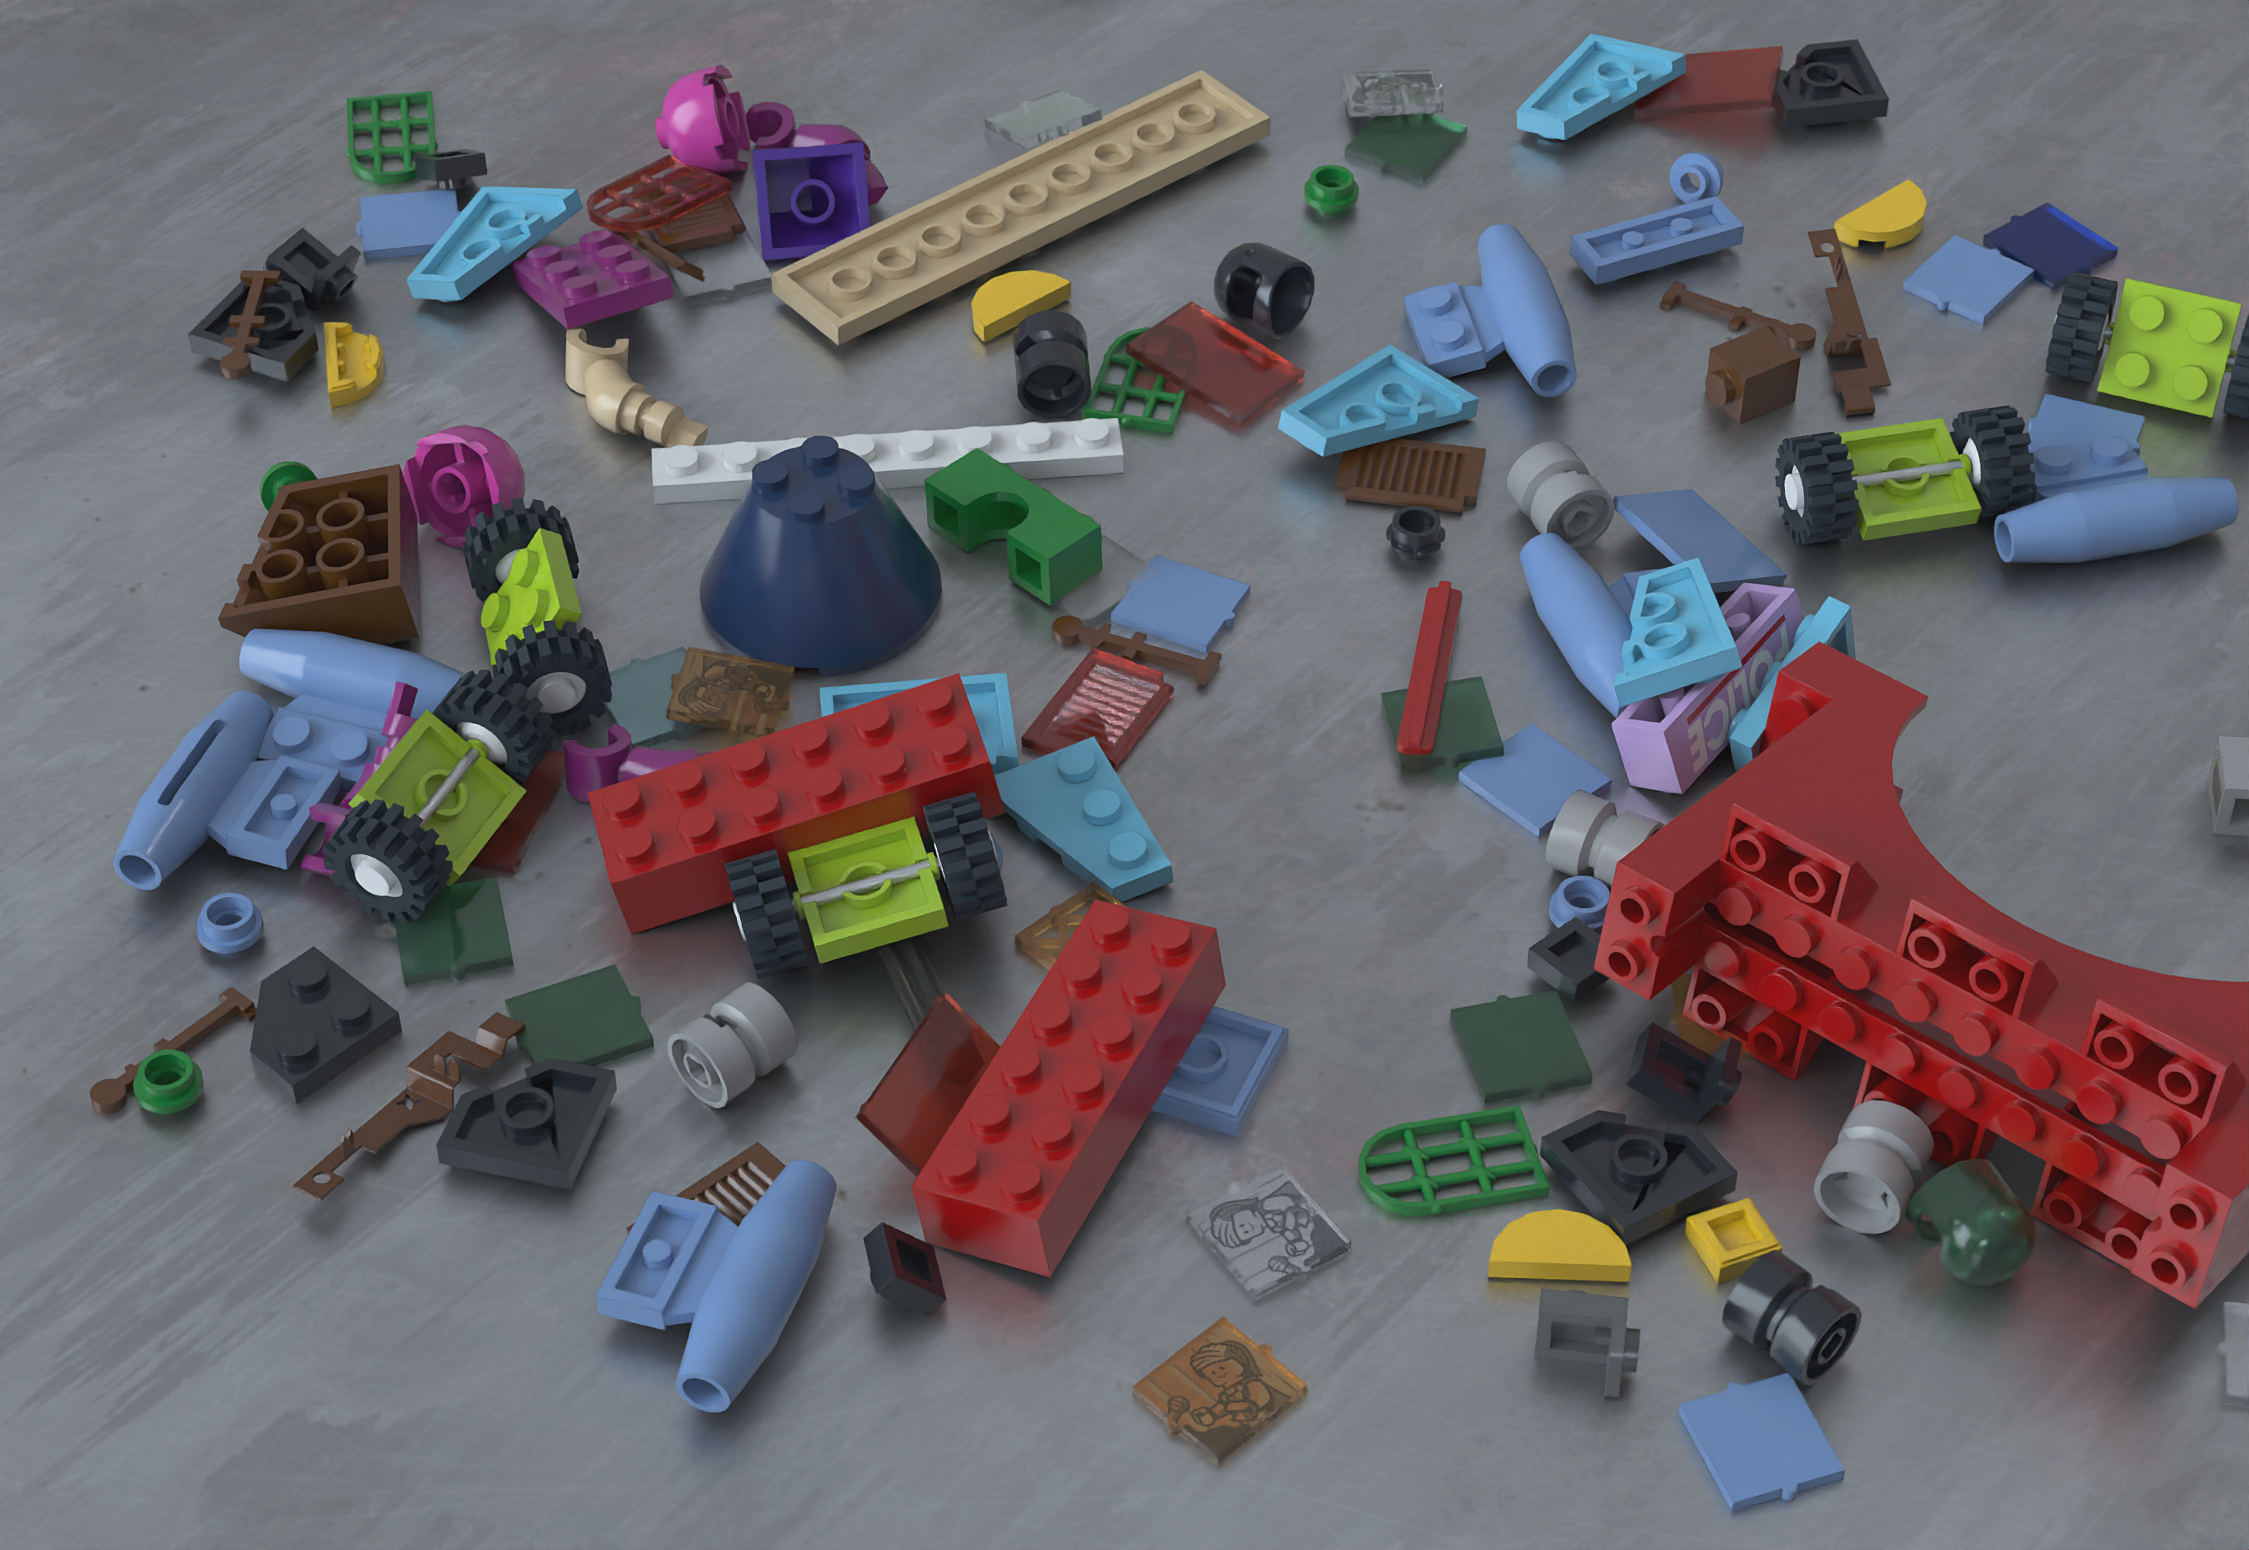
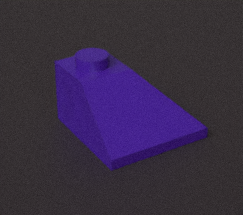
[753,142,871,262]

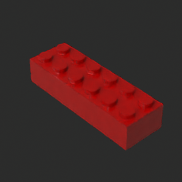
[588,673,1005,935]
[911,900,1226,1277]

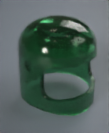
[1905,1158,2036,1288]

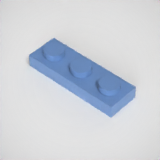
[1569,196,1744,285]

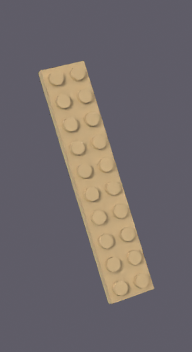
[771,70,1270,345]

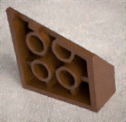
[218,464,419,645]

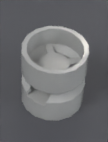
[1507,441,1615,551]
[1545,789,1665,892]
[667,982,798,1108]
[1813,1100,1934,1234]

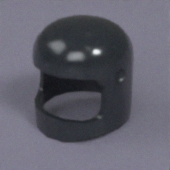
[1214,243,1315,340]

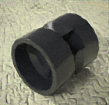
[1013,310,1091,419]
[1722,1250,1862,1385]

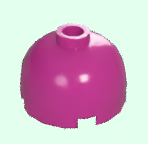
[655,64,751,176]
[403,425,526,548]

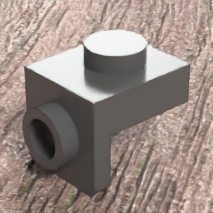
[1534,1288,1640,1398]

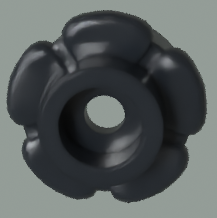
[1386,506,1446,560]

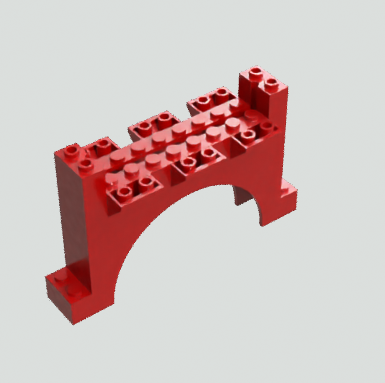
[1594,641,2249,1309]

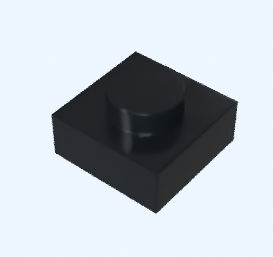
[414,149,488,190]
[1527,917,1610,1003]
[863,1222,947,1316]

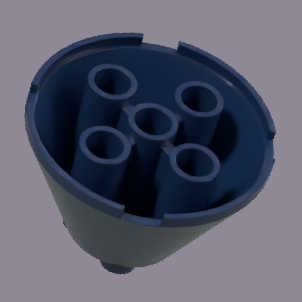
[700,435,942,677]

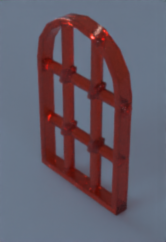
[587,155,732,232]

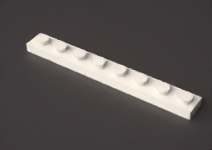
[652,418,1124,504]

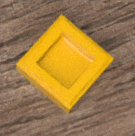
[1685,1197,1783,1284]

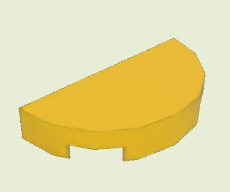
[1833,179,1927,248]
[972,270,1071,343]
[324,322,386,408]
[1488,1209,1632,1282]

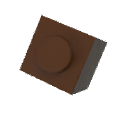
[1705,326,1801,424]

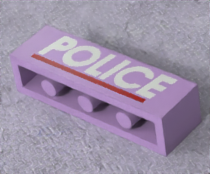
[1611,583,1804,794]

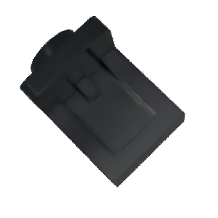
[262,228,361,312]
[1625,1022,1742,1124]

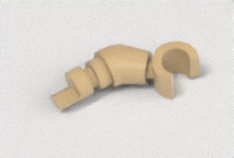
[565,326,709,448]

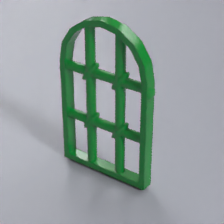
[346,91,438,184]
[1083,327,1198,434]
[1358,1105,1550,1216]

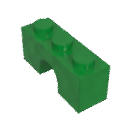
[924,448,1103,606]

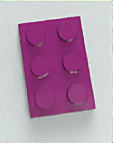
[511,230,674,329]

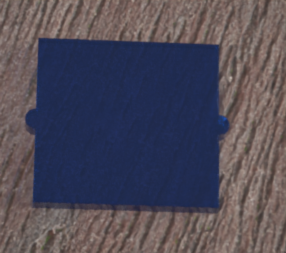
[1983,202,2118,290]

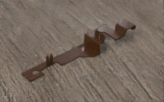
[1808,229,1891,416]
[292,1012,526,1202]

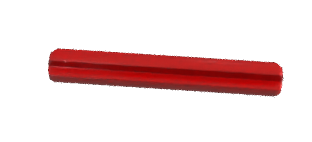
[1396,581,1463,764]

